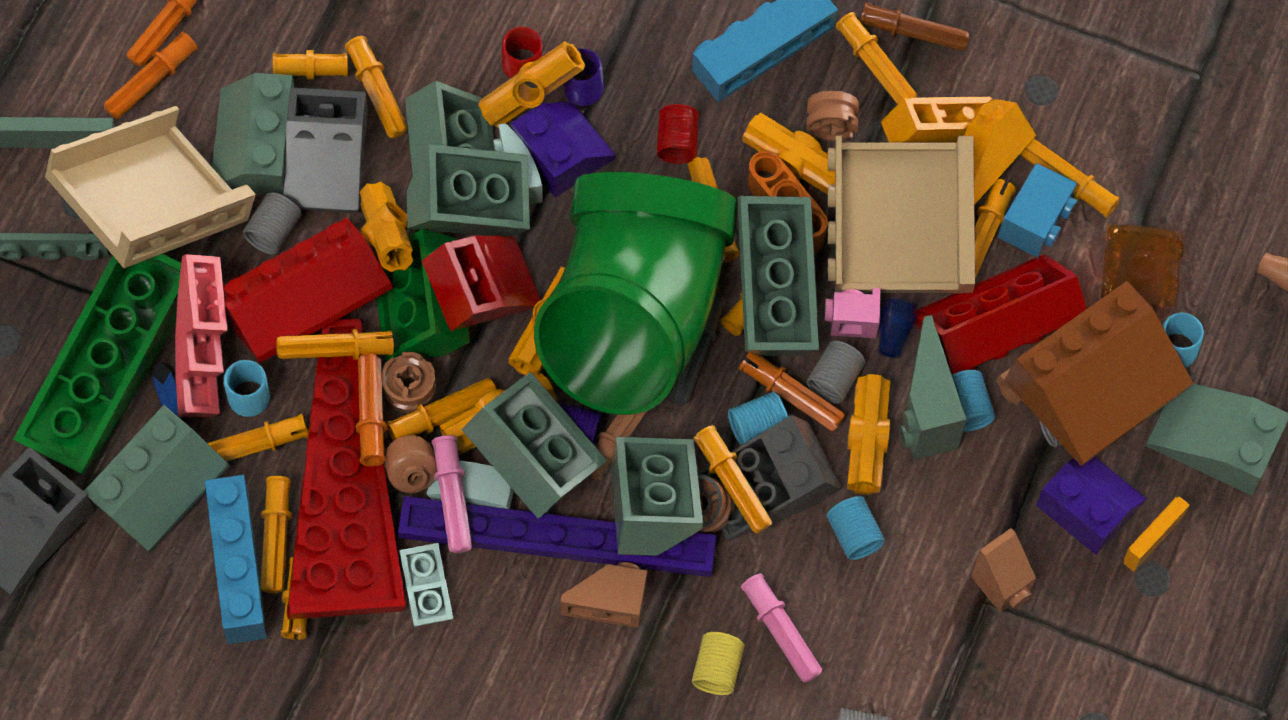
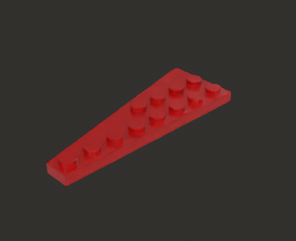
[287,319,406,620]

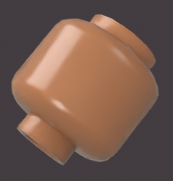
[384,435,437,494]

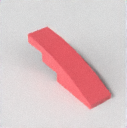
[175,254,228,418]

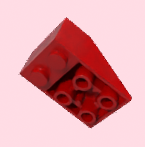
[422,236,541,331]

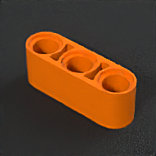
[747,151,828,252]

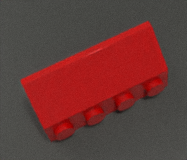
[223,218,393,363]
[911,254,1086,375]

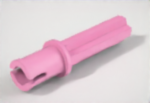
[432,435,472,553]
[741,573,822,682]

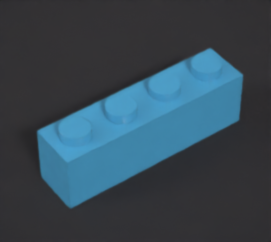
[692,0,838,103]
[205,475,267,644]

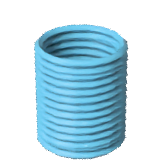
[1162,312,1204,368]
[224,360,270,417]
[952,370,996,432]
[728,391,788,445]
[826,496,885,560]

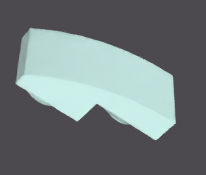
[493,123,543,205]
[427,461,514,509]
[399,543,453,627]

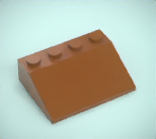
[1004,281,1193,467]

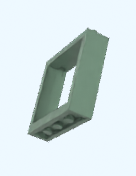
[0,117,115,260]

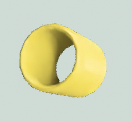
[692,632,745,695]

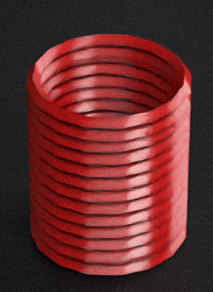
[502,26,543,79]
[656,104,699,164]

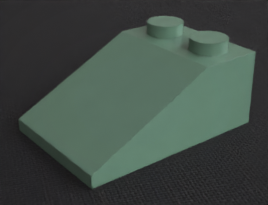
[899,315,966,460]
[1145,384,1288,496]

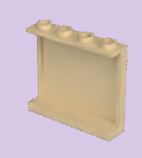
[45,106,256,268]
[828,136,975,293]

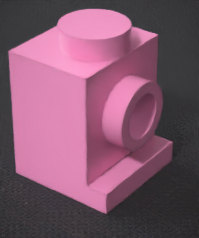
[824,287,881,338]

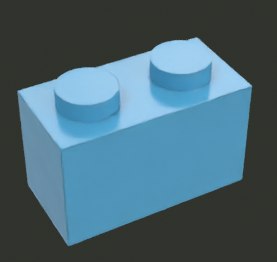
[997,163,1077,258]

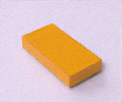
[1123,496,1189,572]

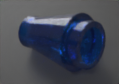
[878,299,918,358]

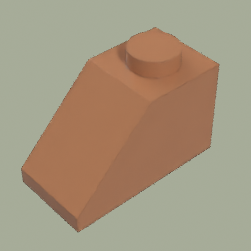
[971,528,1036,613]
[560,562,647,628]

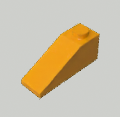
[881,97,991,143]
[964,98,1036,205]

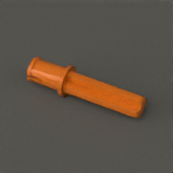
[126,0,198,67]
[104,31,198,119]
[739,352,845,431]
[356,353,387,466]

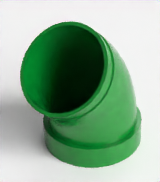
[534,172,738,415]

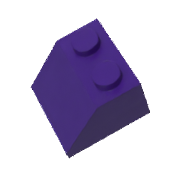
[511,101,616,198]
[1036,457,1146,555]

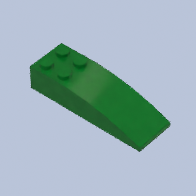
[13,254,181,475]

